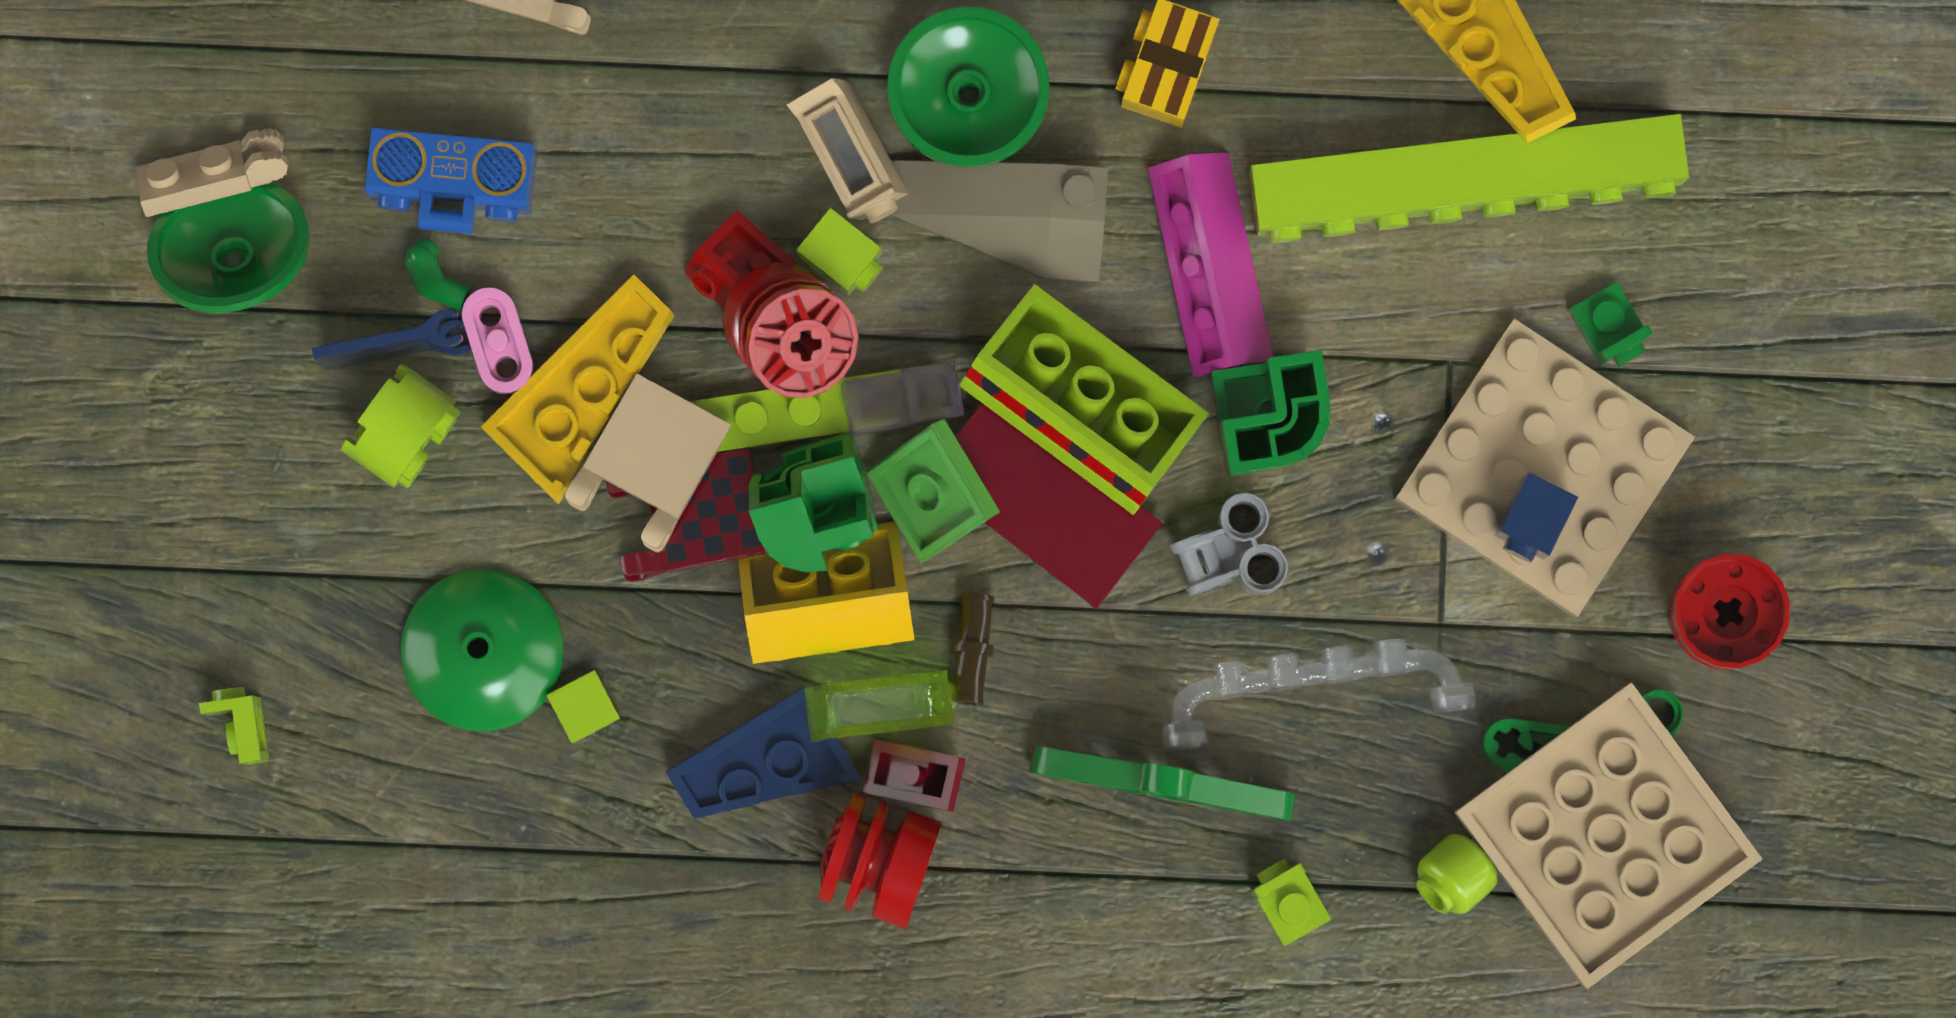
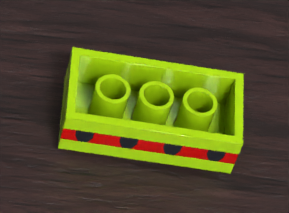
[959,284,1209,515]

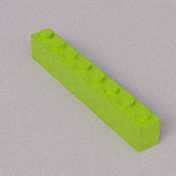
[1248,114,1689,243]

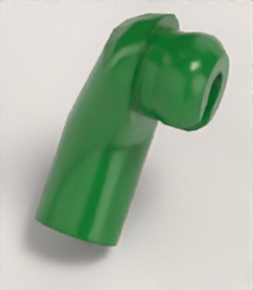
[404,238,471,311]

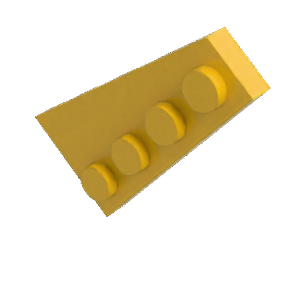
[1396,0,1576,143]
[481,274,675,505]

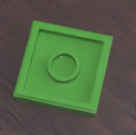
[865,419,1000,564]

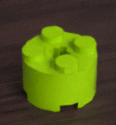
[340,363,461,489]

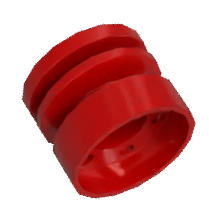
[723,262,859,398]
[1669,554,1790,670]
[818,792,942,929]

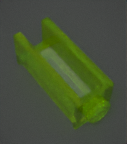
[804,670,957,743]

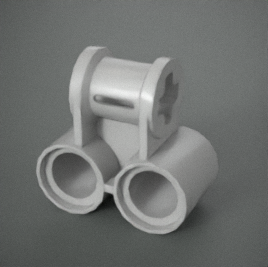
[1170,492,1288,597]

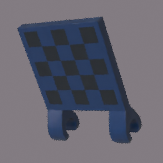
[312,309,471,370]

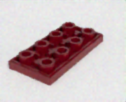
[955,403,1163,610]

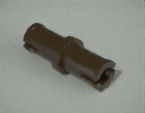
[949,593,995,706]

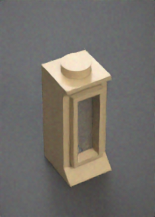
[787,78,909,223]

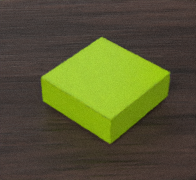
[546,670,621,744]

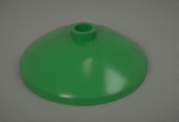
[887,7,1050,168]
[147,182,310,313]
[401,569,564,732]

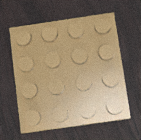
[1395,319,1695,618]
[1454,682,1762,989]

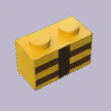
[1115,0,1219,128]

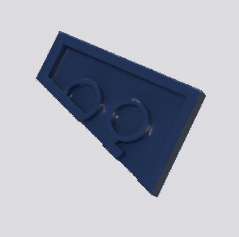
[666,686,862,819]

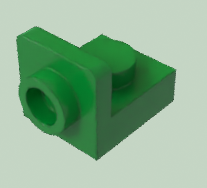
[1568,282,1653,367]

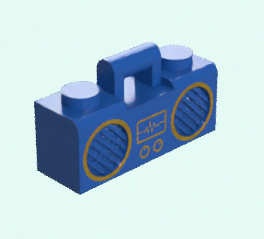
[365,128,538,234]

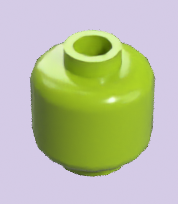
[1416,834,1498,914]

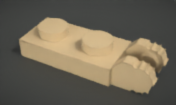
[135,127,289,217]

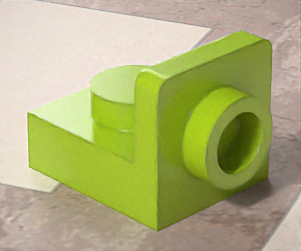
[199,687,270,765]
[1251,859,1332,947]

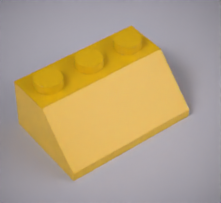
[738,521,914,664]

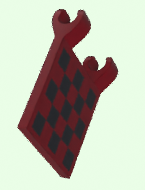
[606,448,768,582]

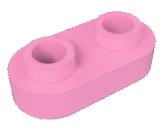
[462,288,534,395]

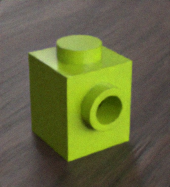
[797,208,883,297]

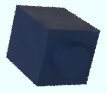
[1495,473,1578,563]

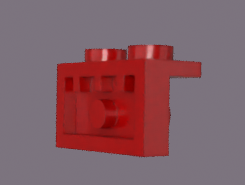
[685,210,799,309]

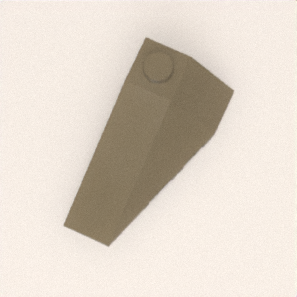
[889,160,1108,283]

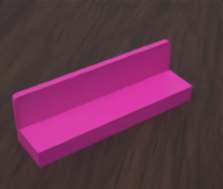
[1148,153,1273,377]

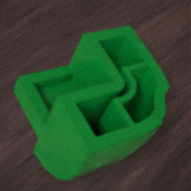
[1210,350,1330,477]
[749,432,878,572]

